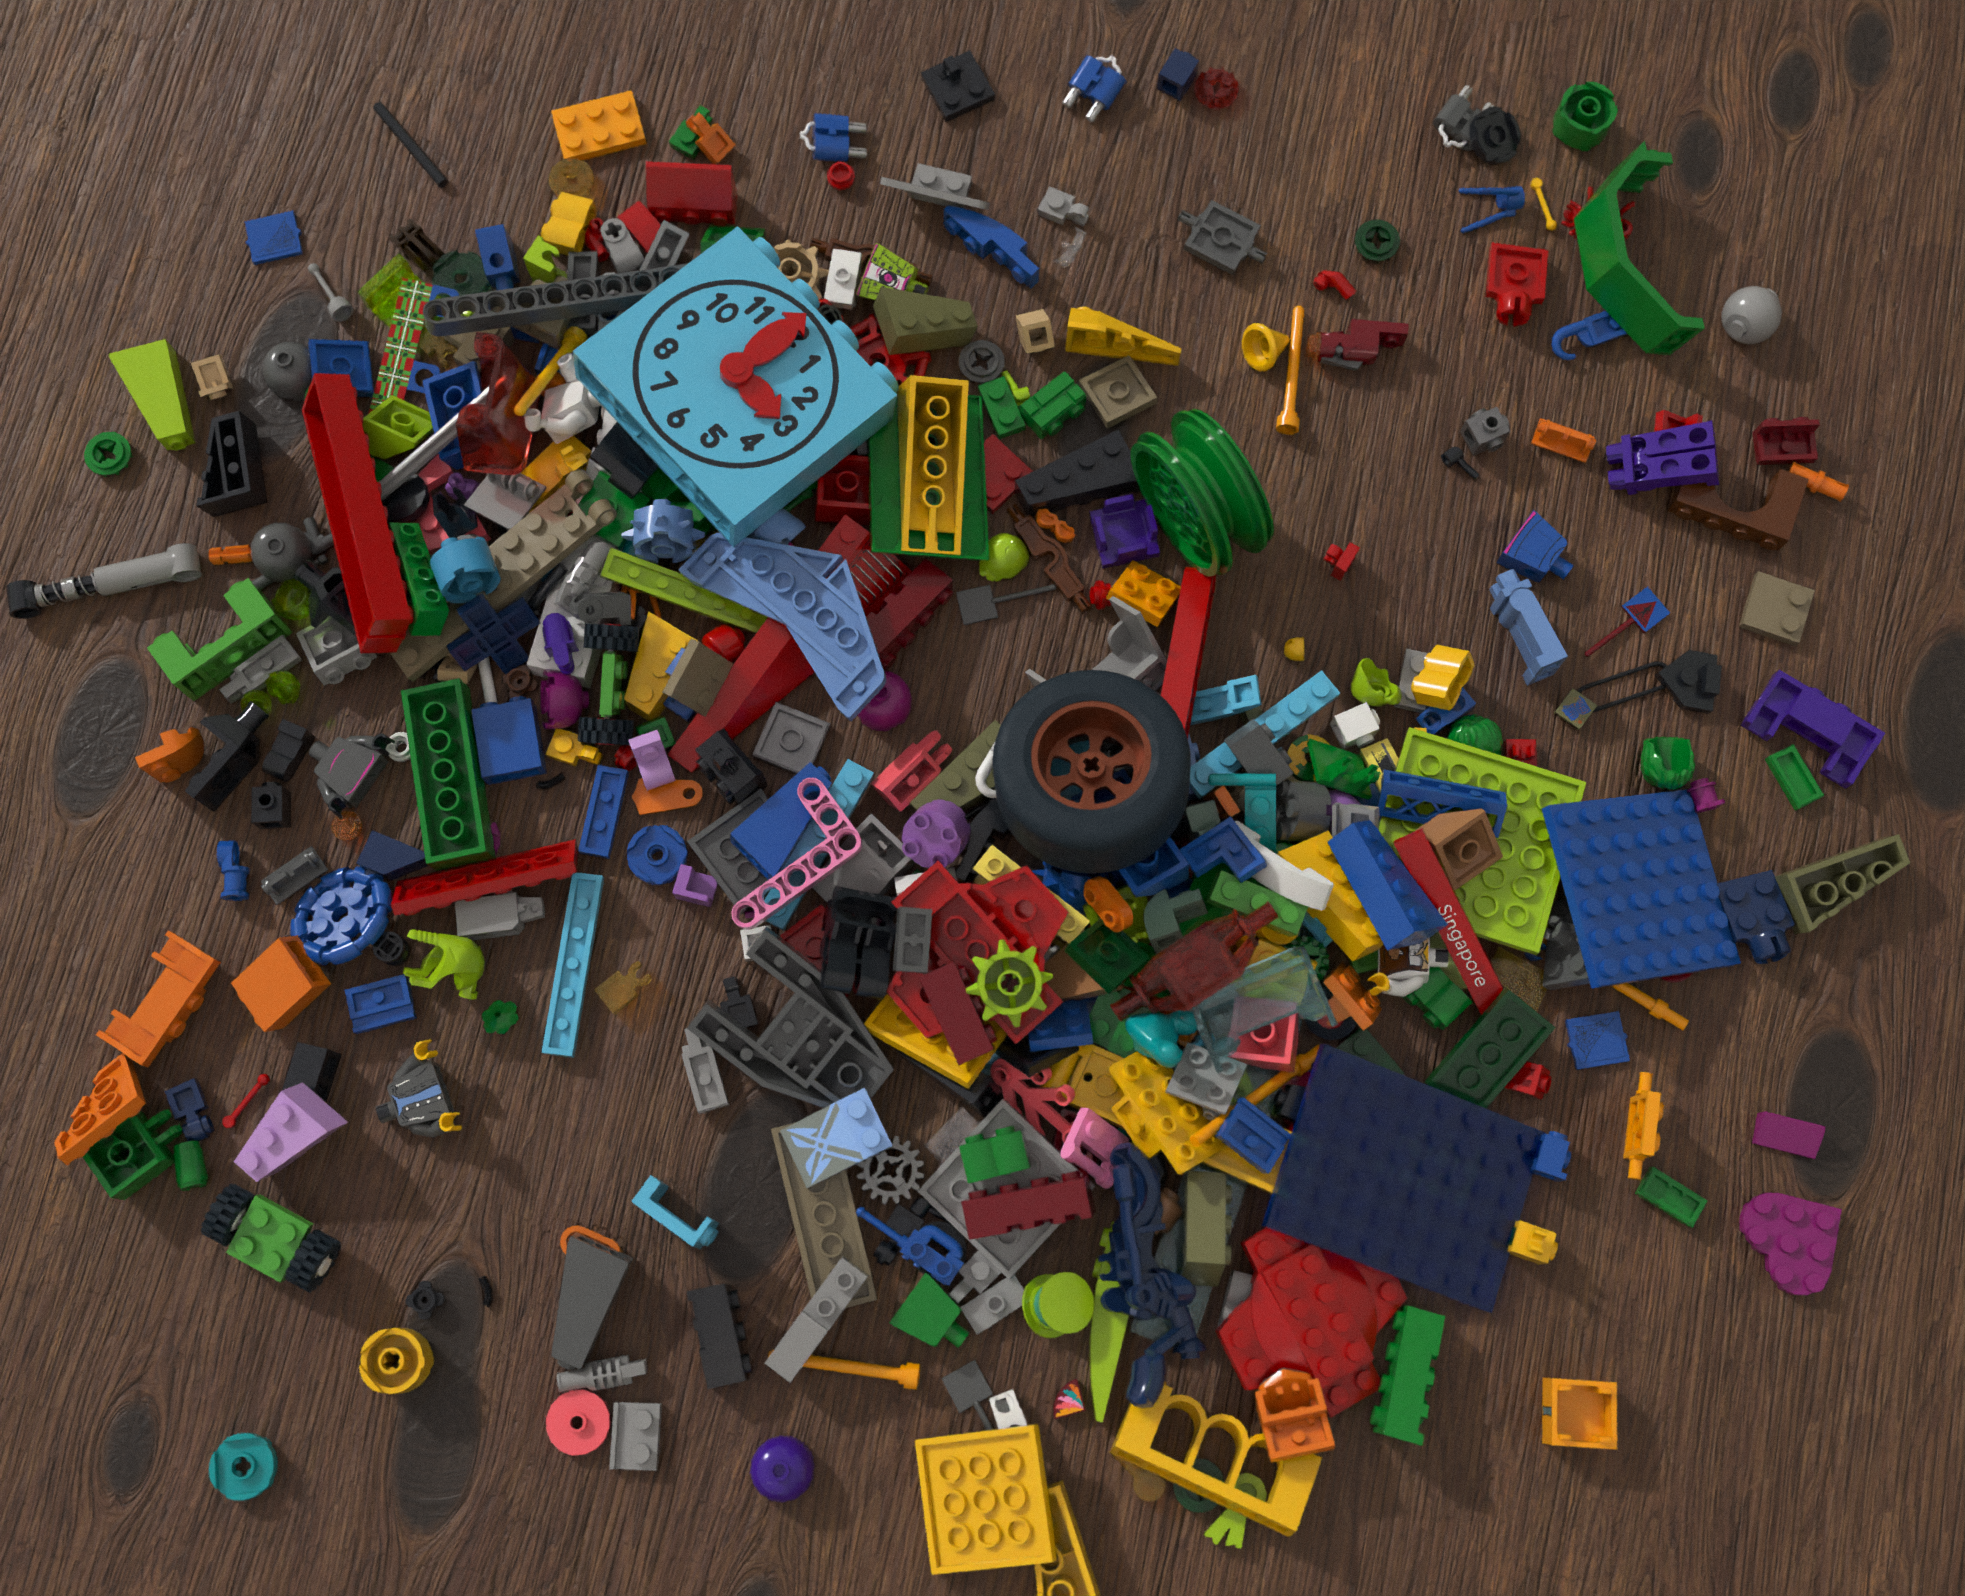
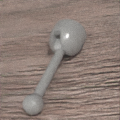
[308,263,354,322]

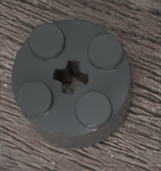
[1276,780,1331,842]

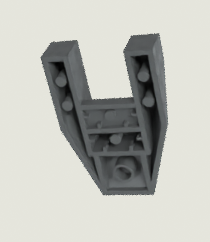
[687,926,894,1108]

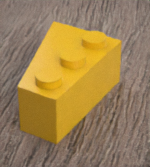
[624,611,699,721]

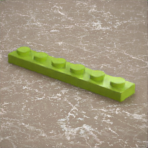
[600,547,768,634]

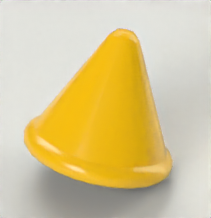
[1242,323,1290,372]

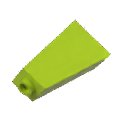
[109,339,196,451]

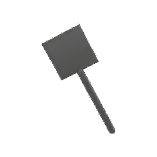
[956,584,1057,626]
[941,1360,993,1430]

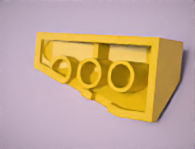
[1065,307,1181,366]

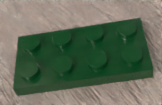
[1425,987,1556,1122]

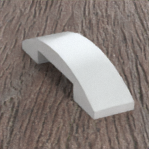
[1235,821,1334,911]

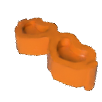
[1035,508,1075,543]

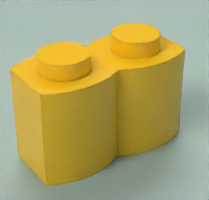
[541,192,597,256]
[1411,645,1474,711]

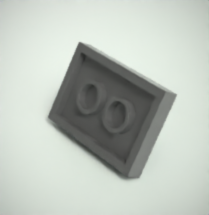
[1542,899,1590,991]

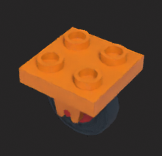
[1303,961,1382,1040]

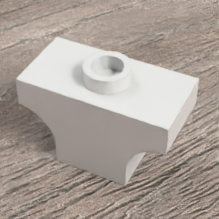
[824,249,862,310]

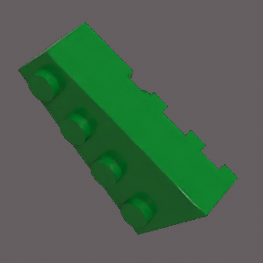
[1370,1305,1445,1446]

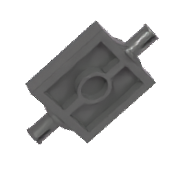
[1177,200,1268,275]

